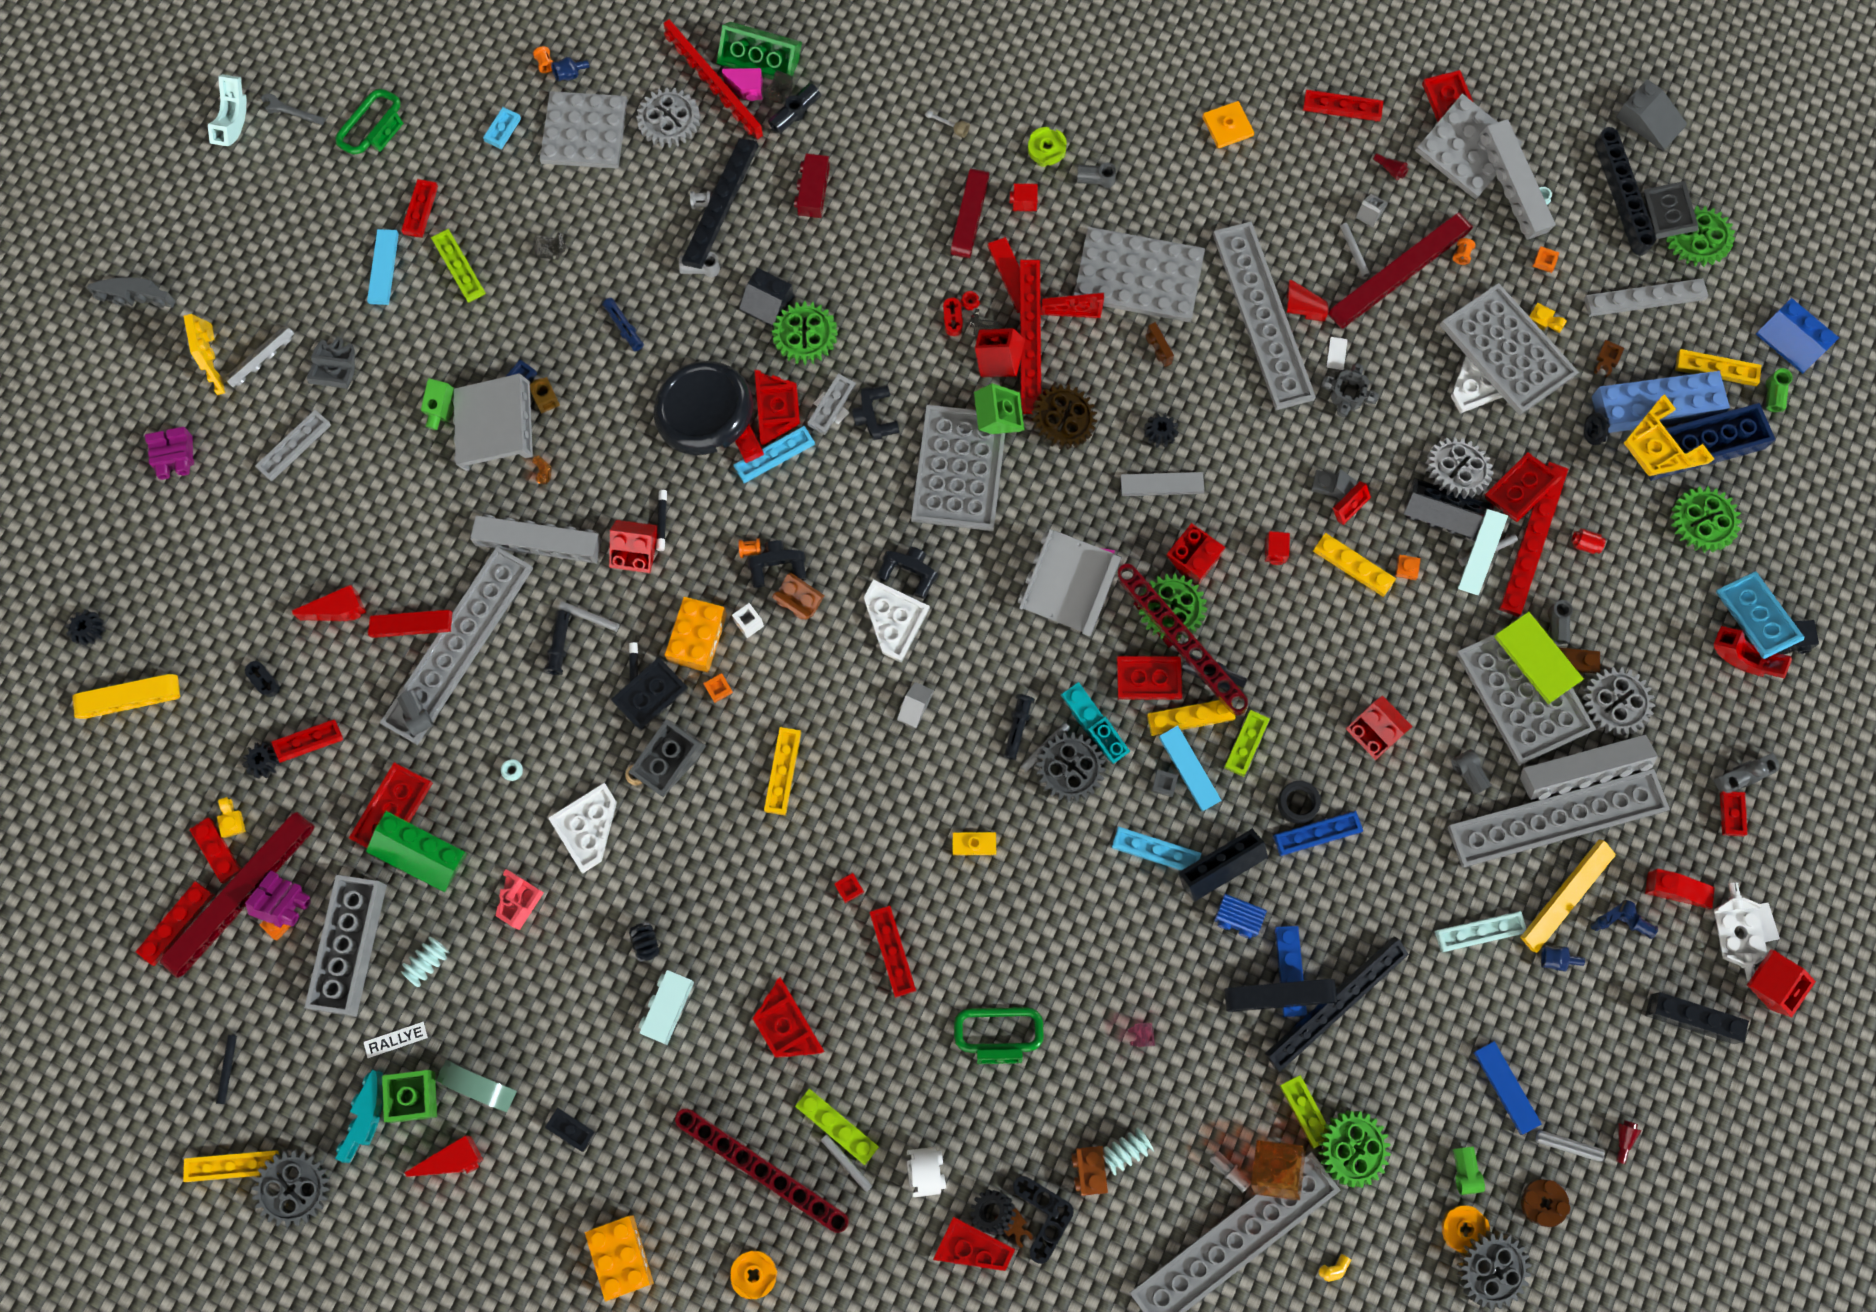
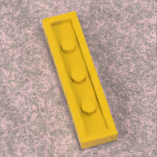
[1675,349,1762,386]
[1313,533,1396,597]
[1147,700,1236,736]
[764,727,801,815]
[183,1150,279,1182]

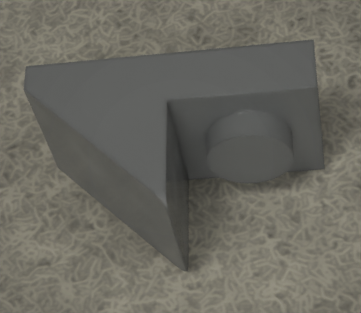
[1311,469,1356,499]

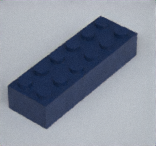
[1649,403,1776,481]

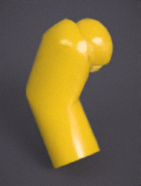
[1318,1254,1351,1282]

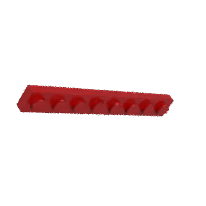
[663,19,763,140]
[1020,260,1041,414]
[1499,462,1569,617]

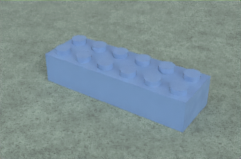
[1592,371,1730,433]

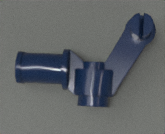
[1591,900,1658,939]

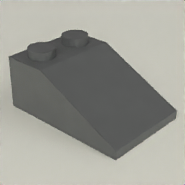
[1616,79,1687,151]
[629,719,706,797]

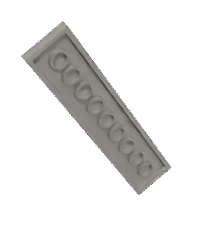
[1213,221,1316,410]
[380,547,533,745]
[1448,769,1670,868]
[1129,1152,1341,1312]

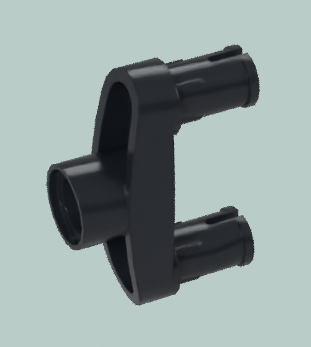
[852,384,899,441]
[747,540,806,588]
[876,546,939,599]

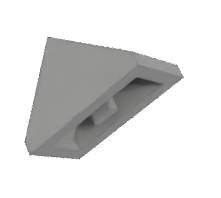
[1356,194,1388,227]
[897,682,934,729]

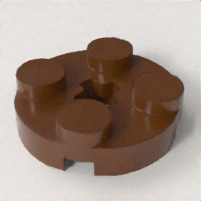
[1521,1179,1570,1227]

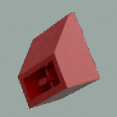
[975,328,1025,377]
[609,520,657,573]
[1166,523,1225,585]
[1346,695,1413,760]
[1747,949,1816,1018]

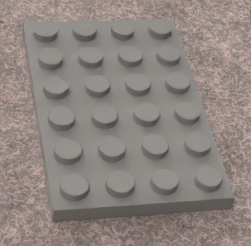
[1074,227,1205,323]
[1440,283,1579,416]
[911,405,1005,531]
[1456,634,1596,766]

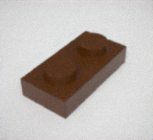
[1146,322,1174,367]
[1558,647,1600,674]

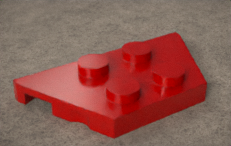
[755,370,800,445]
[752,977,825,1058]

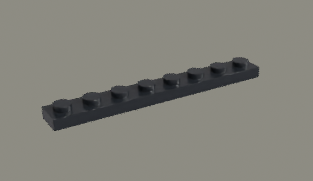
[681,138,759,269]
[1264,936,1409,1072]

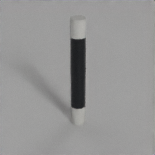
[656,490,667,551]
[629,642,638,682]

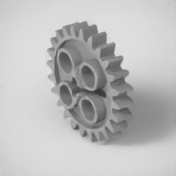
[636,87,701,148]
[1425,437,1494,499]
[1582,667,1655,736]

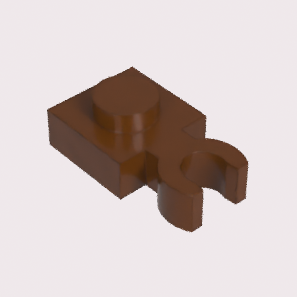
[1594,340,1624,378]
[994,1203,1033,1248]

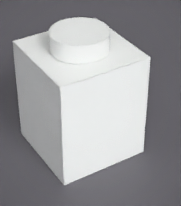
[732,603,764,638]

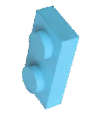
[483,107,521,149]

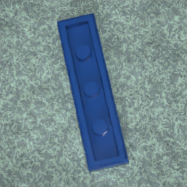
[1273,811,1363,856]
[1473,1041,1542,1135]

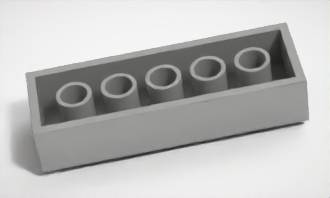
[304,875,387,1017]

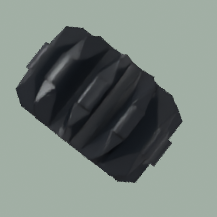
[1144,413,1179,448]
[65,610,106,647]
[242,742,281,779]
[629,922,659,962]

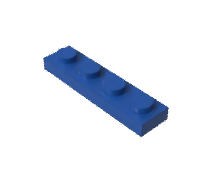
[1275,926,1307,1017]

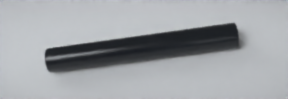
[216,1035,237,1104]

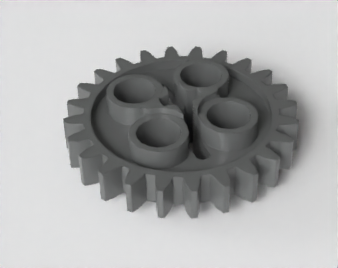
[1035,732,1106,803]
[252,1149,331,1227]
[1456,1230,1532,1310]

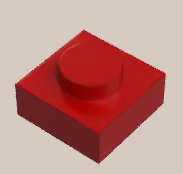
[834,873,864,904]

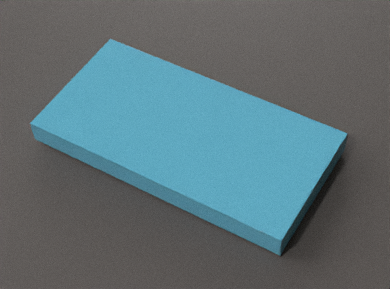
[1716,571,1804,659]

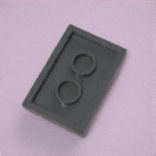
[1644,181,1698,239]

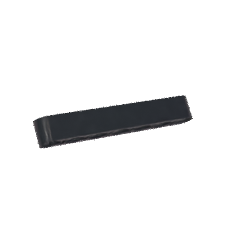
[1595,127,1656,256]

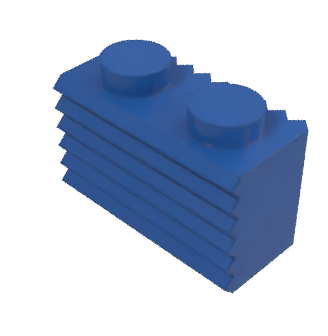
[1214,894,1267,939]

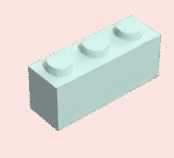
[639,970,694,1045]

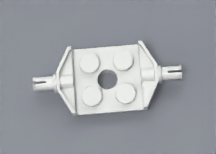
[1714,883,1768,982]

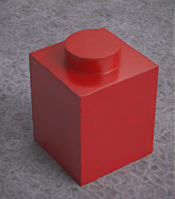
[1009,183,1038,211]
[1265,531,1290,565]

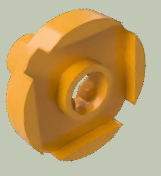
[1442,1205,1490,1254]
[730,1250,777,1299]

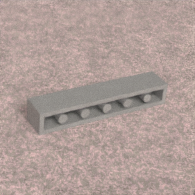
[1480,119,1556,240]
[470,514,602,564]
[1520,735,1658,800]

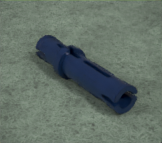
[602,298,644,351]

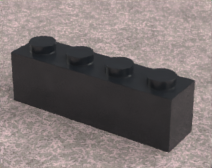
[1178,828,1268,902]
[1645,992,1749,1044]

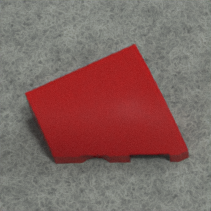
[1286,280,1328,322]

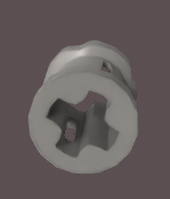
[690,190,712,209]

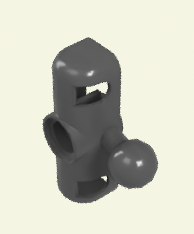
[1713,753,1779,793]

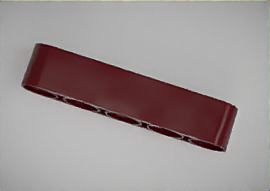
[950,168,990,259]

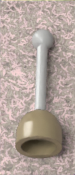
[925,110,970,138]

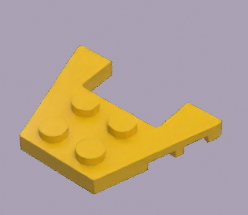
[183,314,225,395]
[1624,394,1714,476]

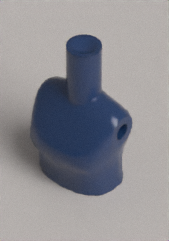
[551,57,589,82]
[1541,945,1585,972]

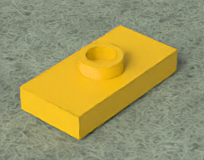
[953,832,996,855]

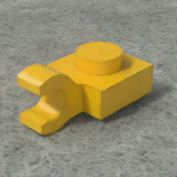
[1529,303,1567,333]
[217,797,246,838]

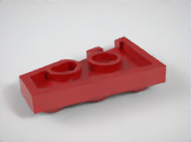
[1041,293,1104,318]
[933,1217,1016,1271]

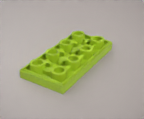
[1494,612,1583,704]

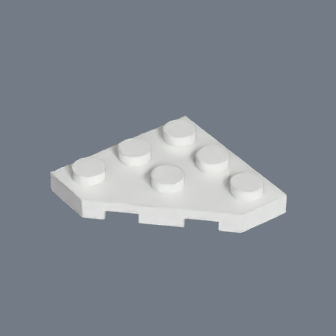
[1451,356,1502,413]
[864,579,930,663]
[549,783,617,873]

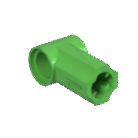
[1765,368,1793,413]
[1453,1146,1485,1195]

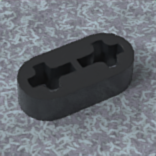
[245,661,280,697]

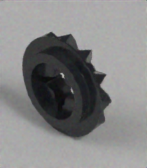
[1584,412,1610,445]

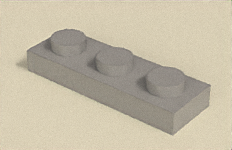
[808,373,856,435]

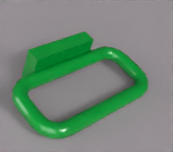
[335,89,404,155]
[954,1007,1044,1064]

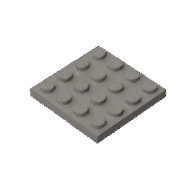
[540,91,628,169]
[1415,94,1523,200]

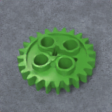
[1666,206,1735,267]
[772,301,838,365]
[1670,486,1742,553]
[1138,573,1207,641]
[1318,1111,1391,1188]

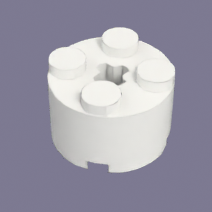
[907,1147,946,1198]

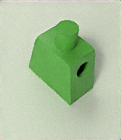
[421,378,454,430]

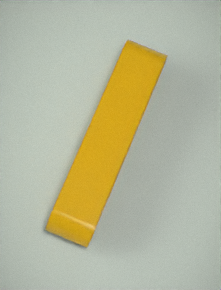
[72,674,180,719]

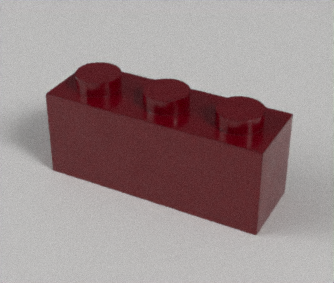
[794,153,830,218]

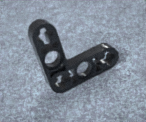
[1013,1176,1074,1264]

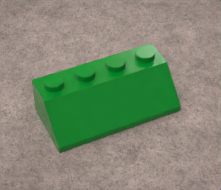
[716,21,802,84]
[366,811,467,893]

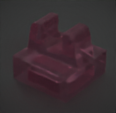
[1128,1023,1155,1047]

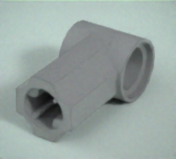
[679,252,720,277]

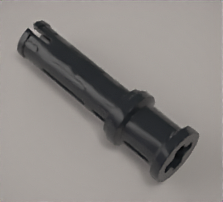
[544,610,571,675]
[1003,694,1035,760]

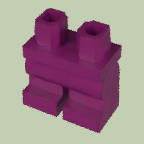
[145,427,194,480]
[245,871,311,928]

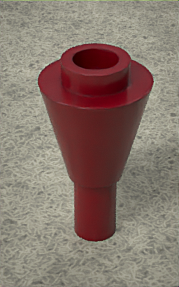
[1373,153,1409,181]
[1616,1120,1642,1164]

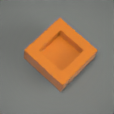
[1532,246,1559,273]
[1395,554,1421,580]
[703,673,733,703]
[260,921,291,941]

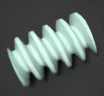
[401,936,450,987]
[1103,1128,1154,1175]

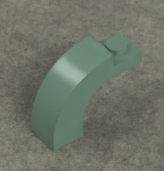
[436,1059,517,1112]

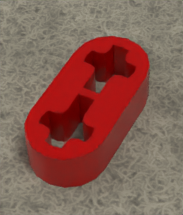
[943,298,963,337]

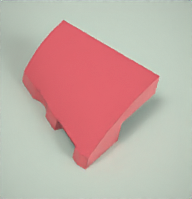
[496,869,544,930]

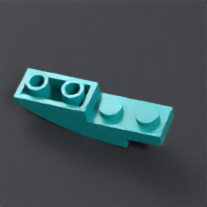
[1061,682,1131,764]
[335,1069,383,1163]

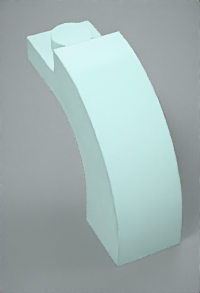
[208,74,246,146]

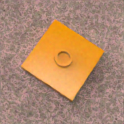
[1202,101,1254,149]

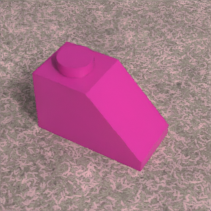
[722,68,763,101]

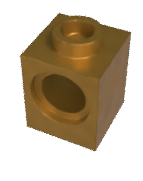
[530,377,560,414]

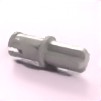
[1210,1151,1252,1193]

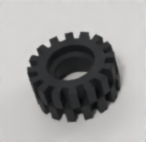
[970,1190,1016,1235]

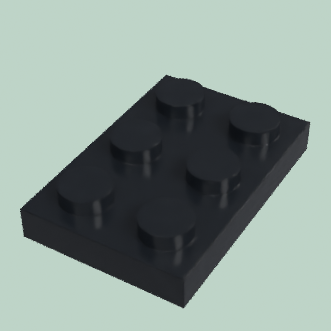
[611,657,688,732]

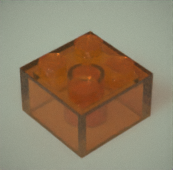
[1251,1140,1305,1200]

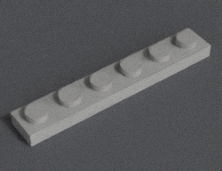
[1584,278,1708,317]

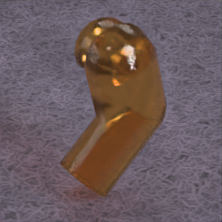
[532,455,552,484]

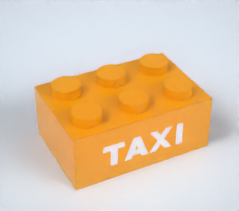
[665,597,727,673]
[585,1215,654,1302]

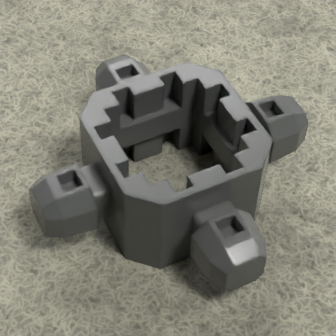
[1321,363,1379,417]

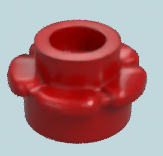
[960,291,980,311]

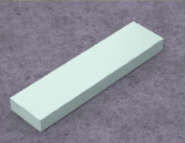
[1458,509,1508,596]
[1435,911,1527,953]

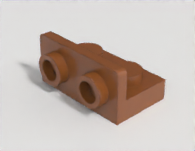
[772,573,825,620]
[1071,1146,1108,1196]

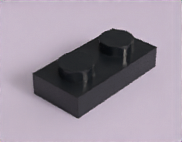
[545,1108,596,1152]

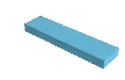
[367,229,399,305]
[733,426,815,483]
[1159,726,1222,811]
[1111,826,1202,870]

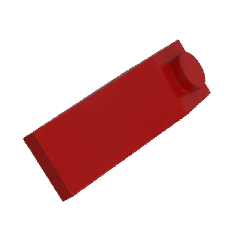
[292,585,366,621]
[1645,868,1715,909]
[404,1135,484,1177]

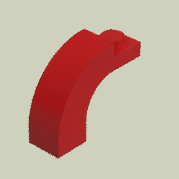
[1714,626,1792,678]

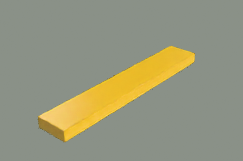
[1520,839,1616,953]

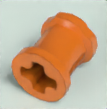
[533,46,554,73]
[1452,238,1476,265]
[739,538,761,558]

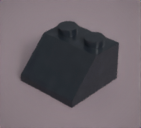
[739,268,794,327]

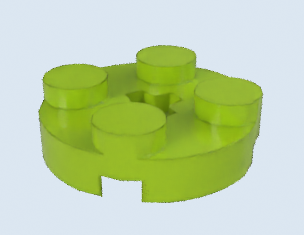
[1027,127,1067,167]

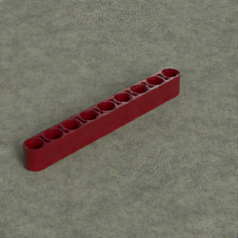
[1328,212,1473,329]
[1117,564,1248,715]
[160,812,315,978]
[675,1109,849,1233]

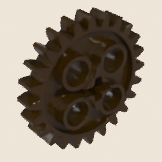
[1031,384,1097,450]

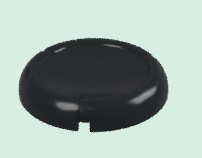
[653,361,754,455]

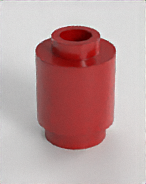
[1571,528,1606,554]

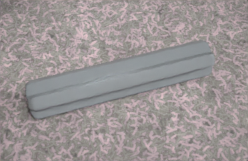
[1535,1130,1605,1161]

